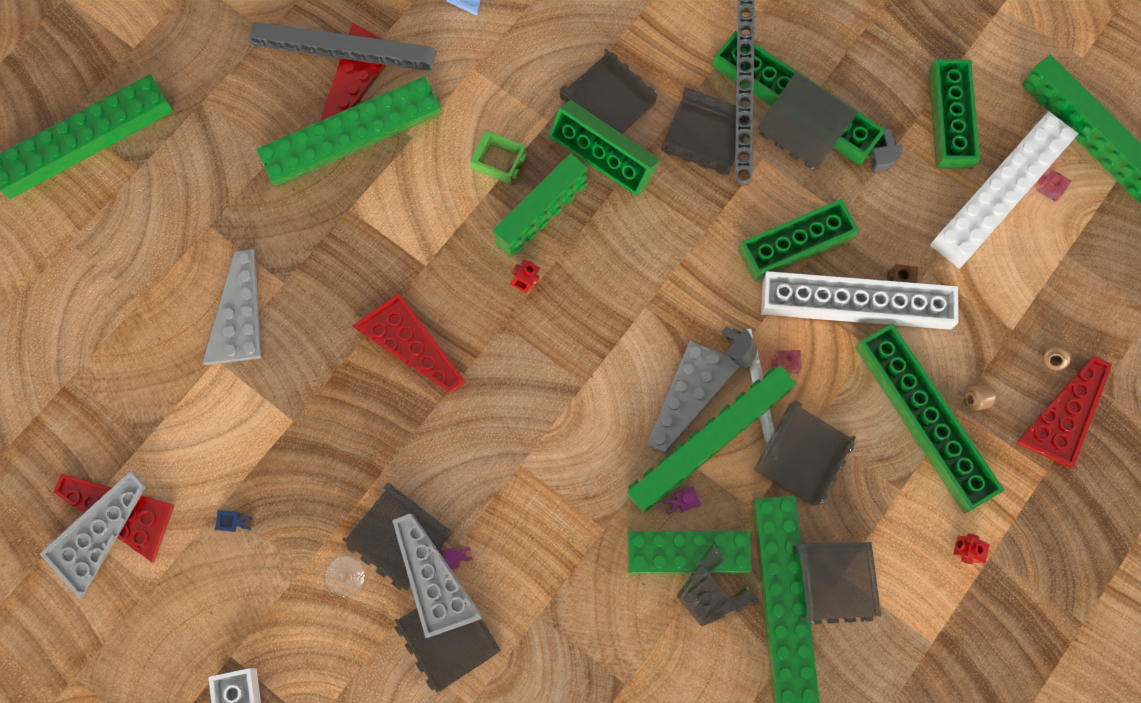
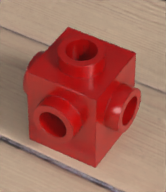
[510,259,540,293]
[953,533,990,564]

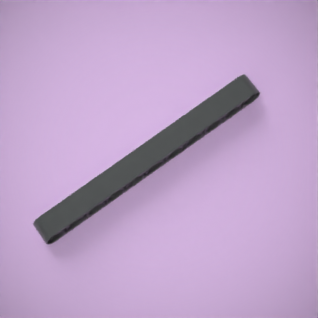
[735,0,755,186]
[248,22,437,71]

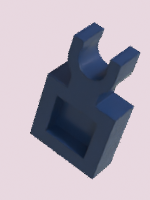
[215,510,252,532]

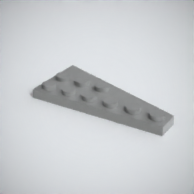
[203,249,262,365]
[646,341,740,453]
[40,471,146,599]
[392,514,484,638]

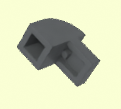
[869,129,903,173]
[721,326,757,370]

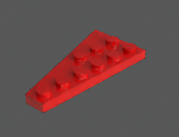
[320,22,386,121]
[1016,356,1112,468]
[53,474,175,563]

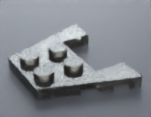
[677,544,760,627]

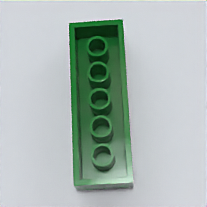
[929,59,980,169]
[548,100,660,196]
[493,154,587,258]
[738,199,859,282]
[627,531,752,575]

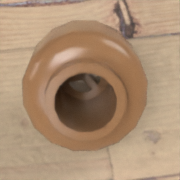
[1043,342,1072,370]
[965,384,996,411]

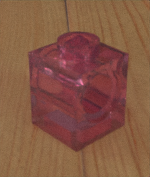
[1036,169,1071,202]
[771,350,802,374]

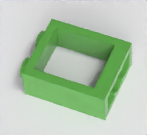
[470,130,528,184]

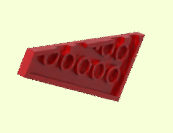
[352,293,466,394]

